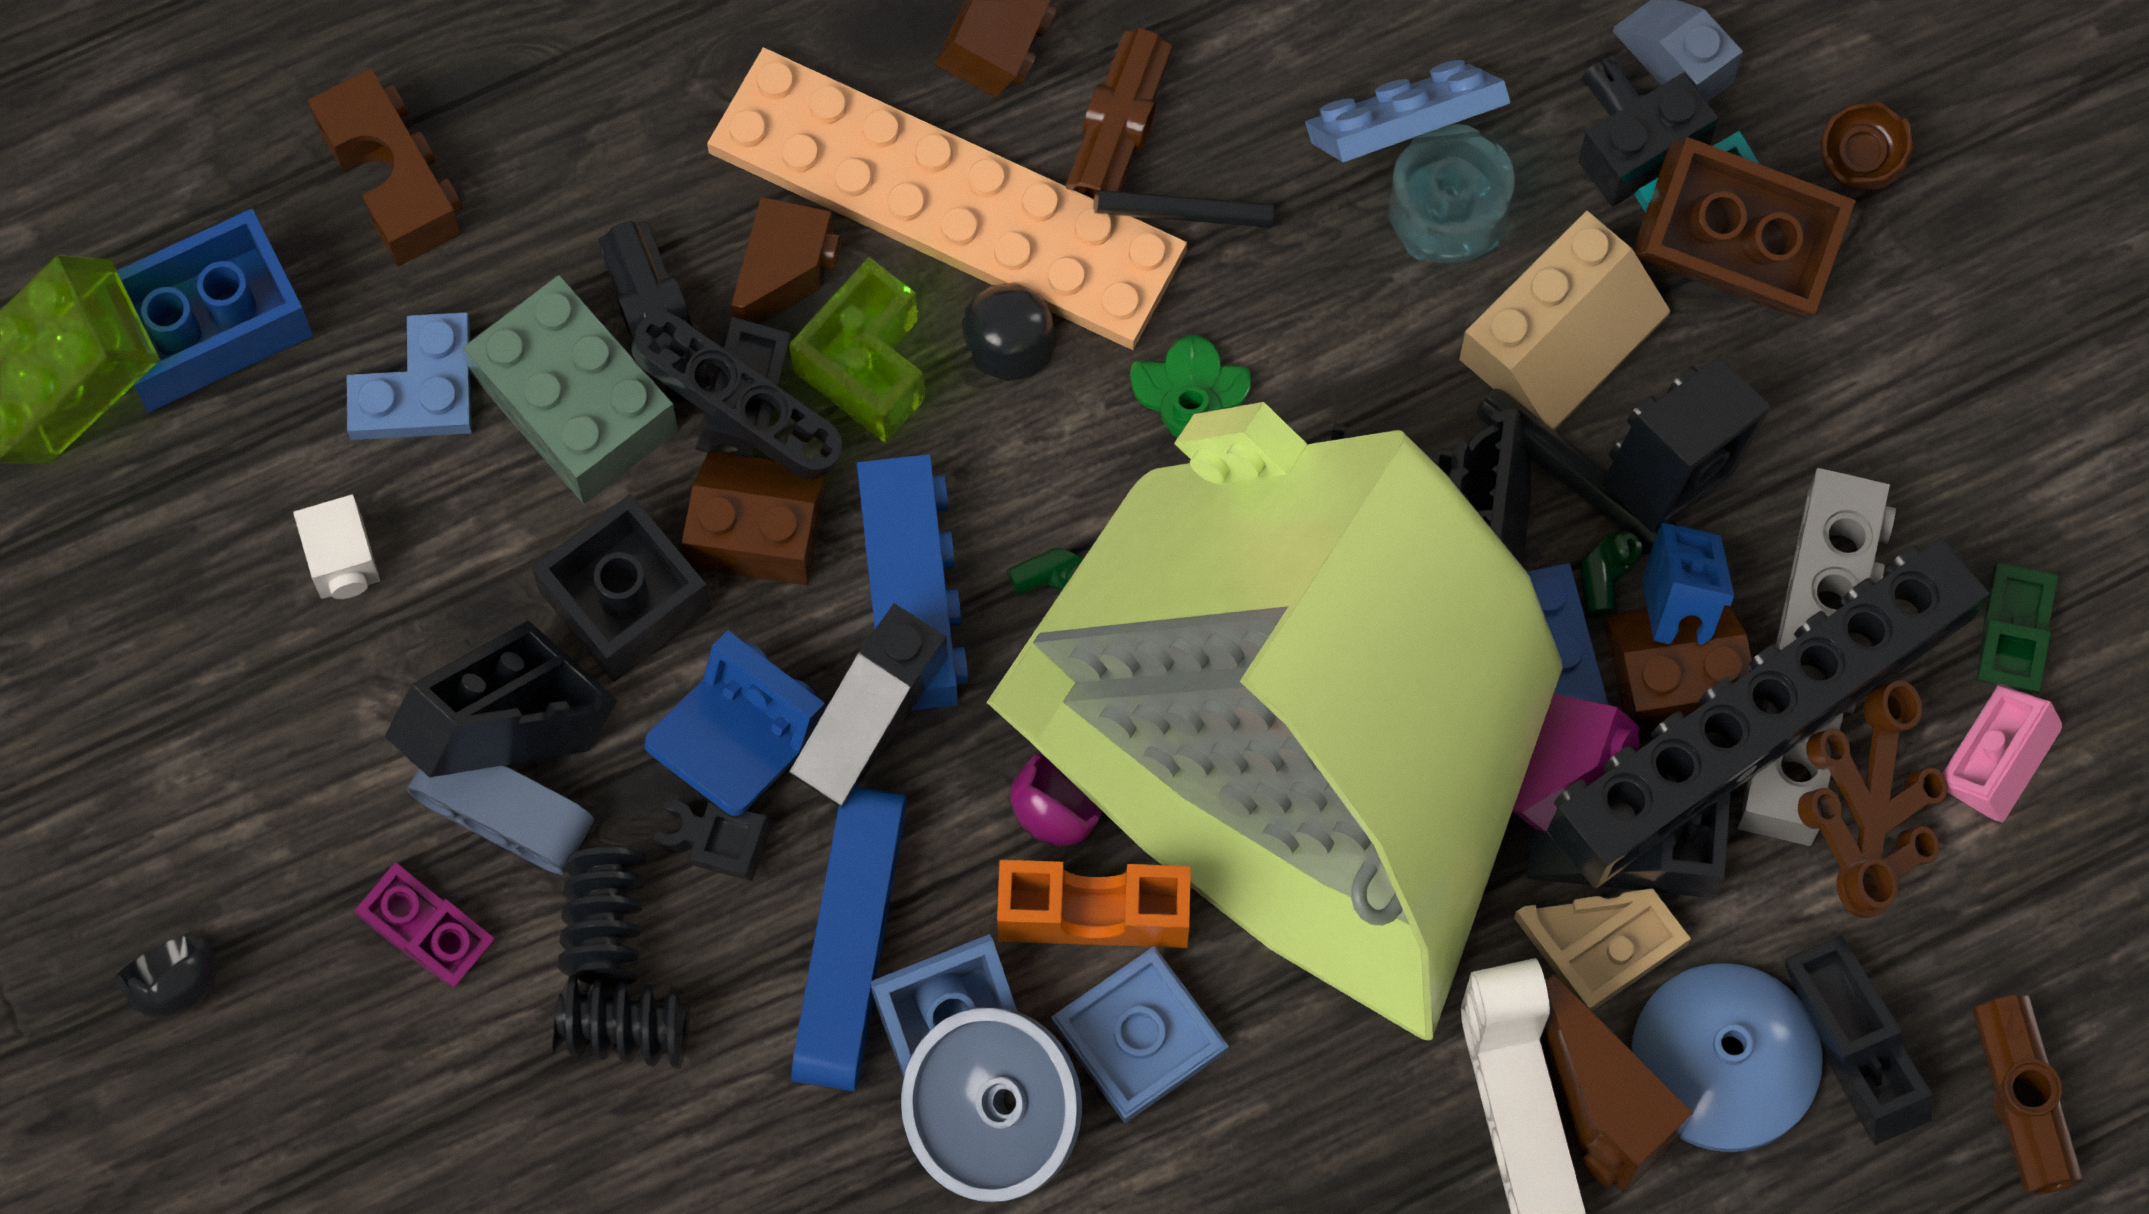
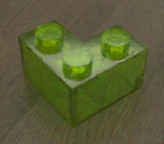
[790,257,925,443]

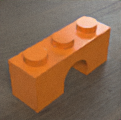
[997,860,1191,948]

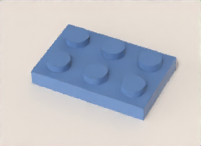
[1305,60,1510,162]

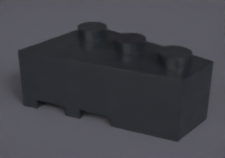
[384,620,618,778]

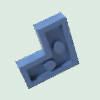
[347,312,472,440]

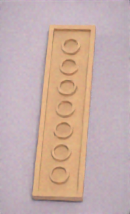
[707,47,1187,350]

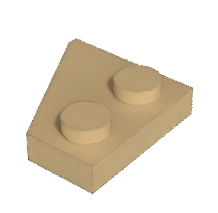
[1514,889,1691,1012]

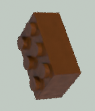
[1633,137,1856,318]

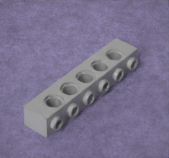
[1737,468,1896,846]

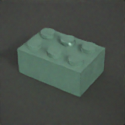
[463,275,679,504]

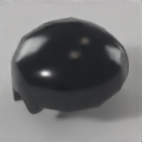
[962,282,1056,381]
[115,933,218,1018]

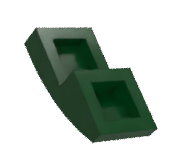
[1976,563,2058,693]

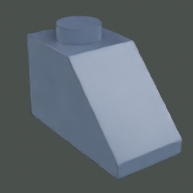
[1613,0,1743,102]

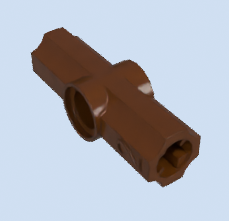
[1066,28,1172,199]
[1973,995,2082,1195]

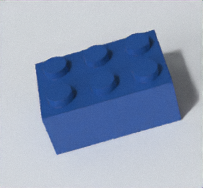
[85,208,313,413]

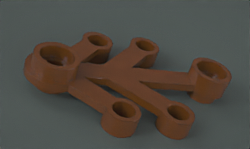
[1798,680,1947,918]

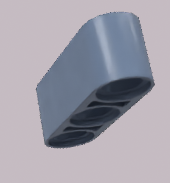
[406,765,595,875]

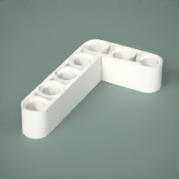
[1461,958,1586,1214]

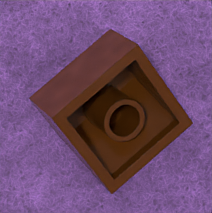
[682,451,829,586]
[1603,605,1756,733]

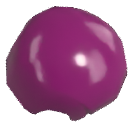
[1010,754,1103,847]

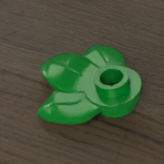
[1130,334,1251,438]

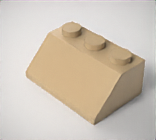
[1459,211,1671,431]

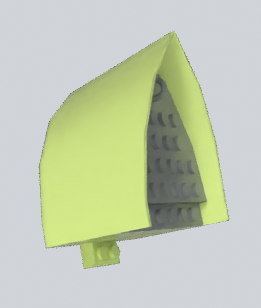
[987,402,1562,1040]

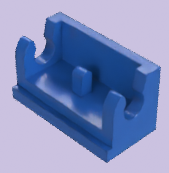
[1642,522,1734,645]

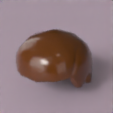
[1820,102,1913,191]

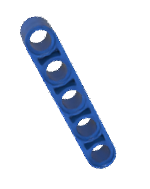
[791,787,907,1092]

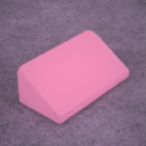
[1942,685,2062,823]

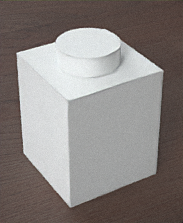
[293,494,380,599]

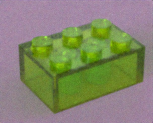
[0,255,160,464]

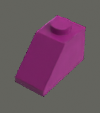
[1512,693,1640,832]

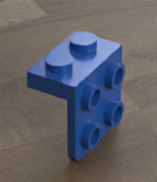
[644,630,825,816]

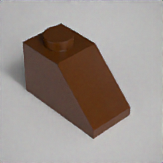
[731,197,841,324]

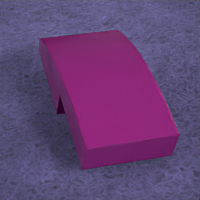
[354,862,495,989]

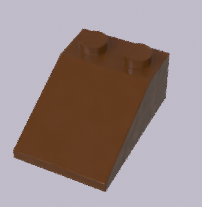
[1540,975,1693,1194]

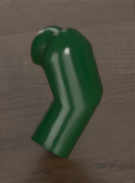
[1581,531,1642,619]
[1006,548,1084,597]

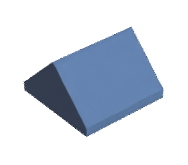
[870,934,1017,1076]

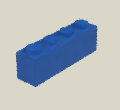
[857,454,968,711]

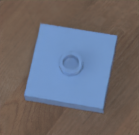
[1051,946,1229,1124]

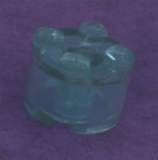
[1389,124,1515,264]

